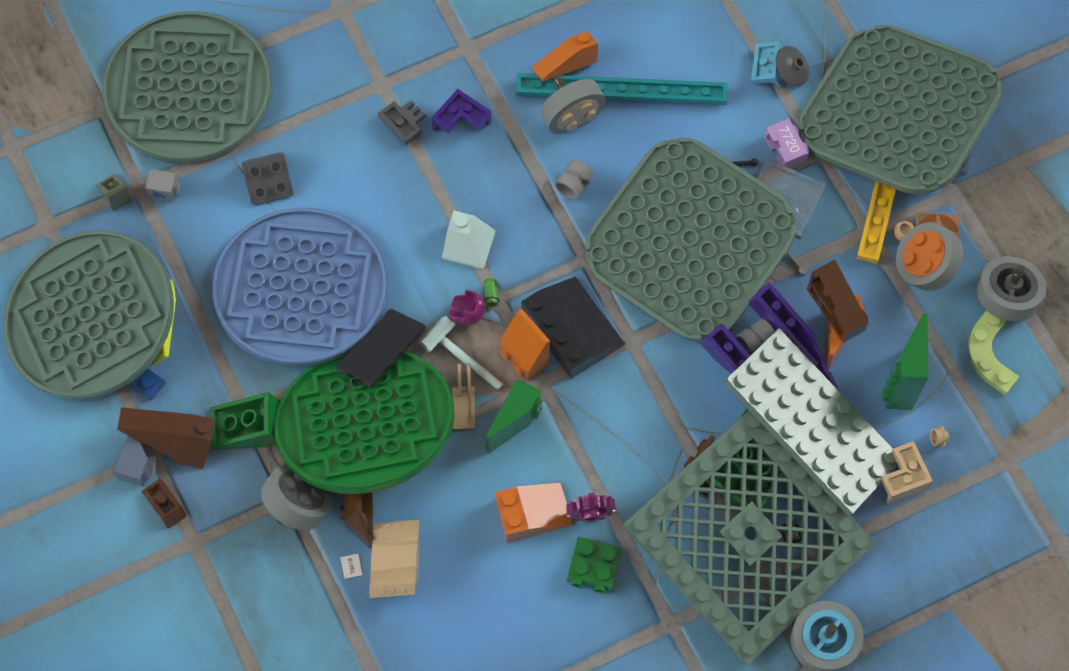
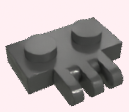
[378,101,426,145]

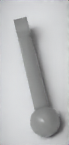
[786,251,807,276]

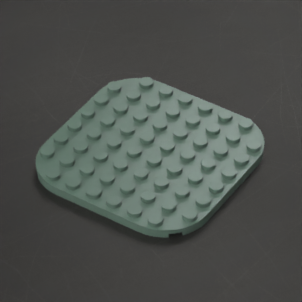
[799,25,1001,194]
[586,138,795,341]

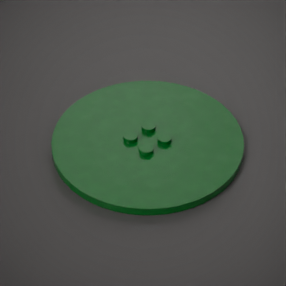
[274,351,455,494]

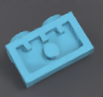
[751,41,783,88]

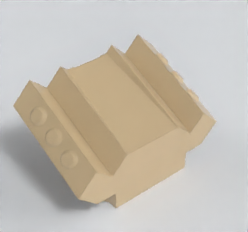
[369,519,420,598]

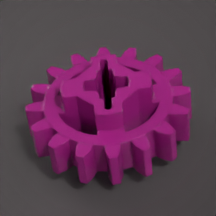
[566,493,616,523]

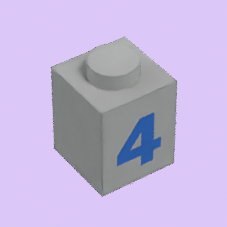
[145,169,180,202]

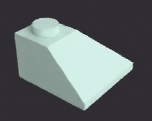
[442,211,496,270]

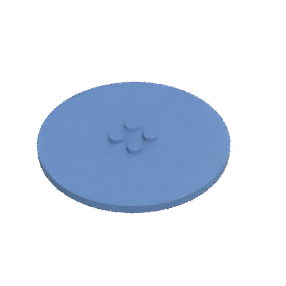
[212,208,388,367]

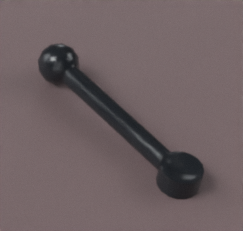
[732,158,758,166]

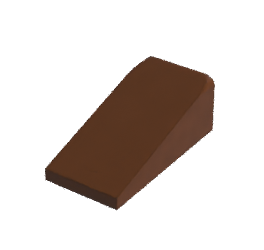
[141,479,187,528]

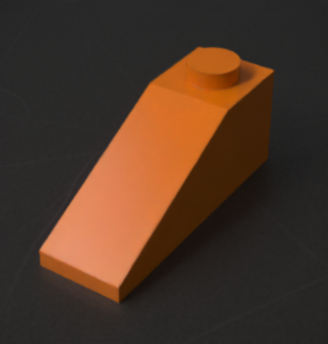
[532,31,598,82]

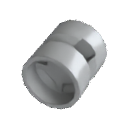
[555,159,594,200]
[736,318,775,355]

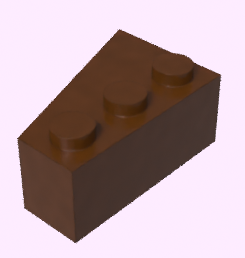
[806,259,869,343]

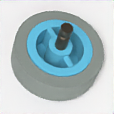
[791,601,864,671]

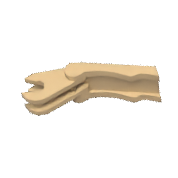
[452,363,476,429]

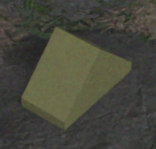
[96,174,132,211]

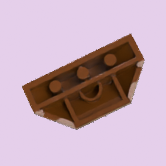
[340,492,374,548]

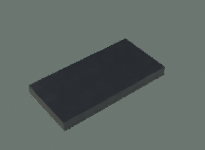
[336,308,426,389]

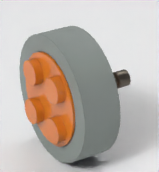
[896,222,963,291]

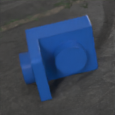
[130,368,166,400]

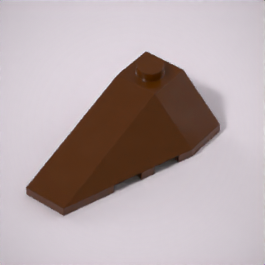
[117,407,215,469]

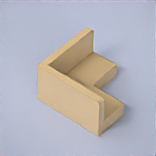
[881,441,933,505]

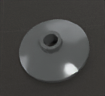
[776,46,809,86]

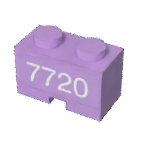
[764,119,809,172]

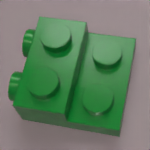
[567,537,623,594]

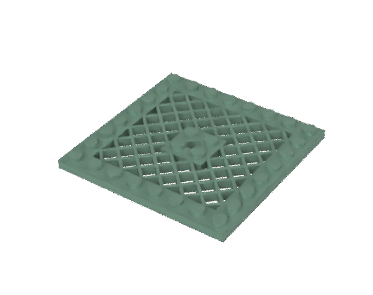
[622,410,875,666]

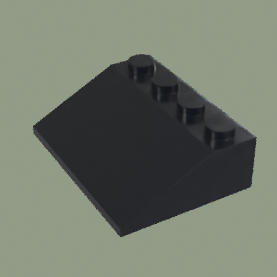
[521,277,625,379]

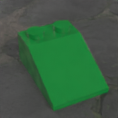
[486,379,543,453]
[210,392,280,450]

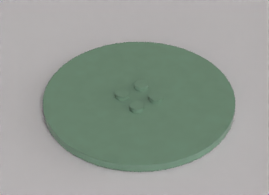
[102,11,272,163]
[3,230,174,400]

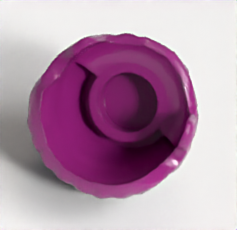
[449,290,485,326]

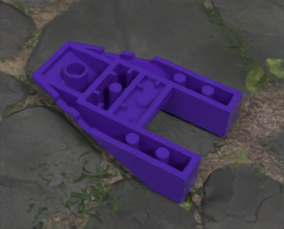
[699,282,840,392]

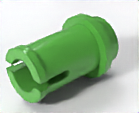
[483,278,500,308]

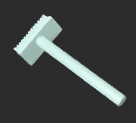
[418,316,504,390]

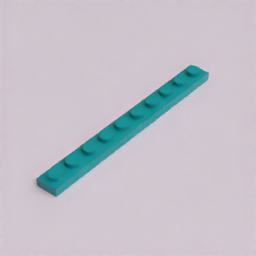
[516,73,727,105]

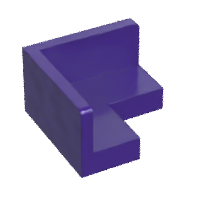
[431,89,491,133]

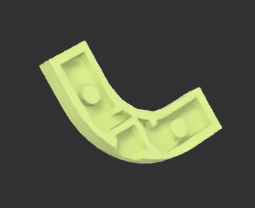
[968,310,1019,395]

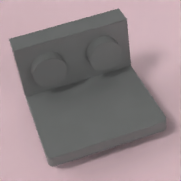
[241,152,294,205]

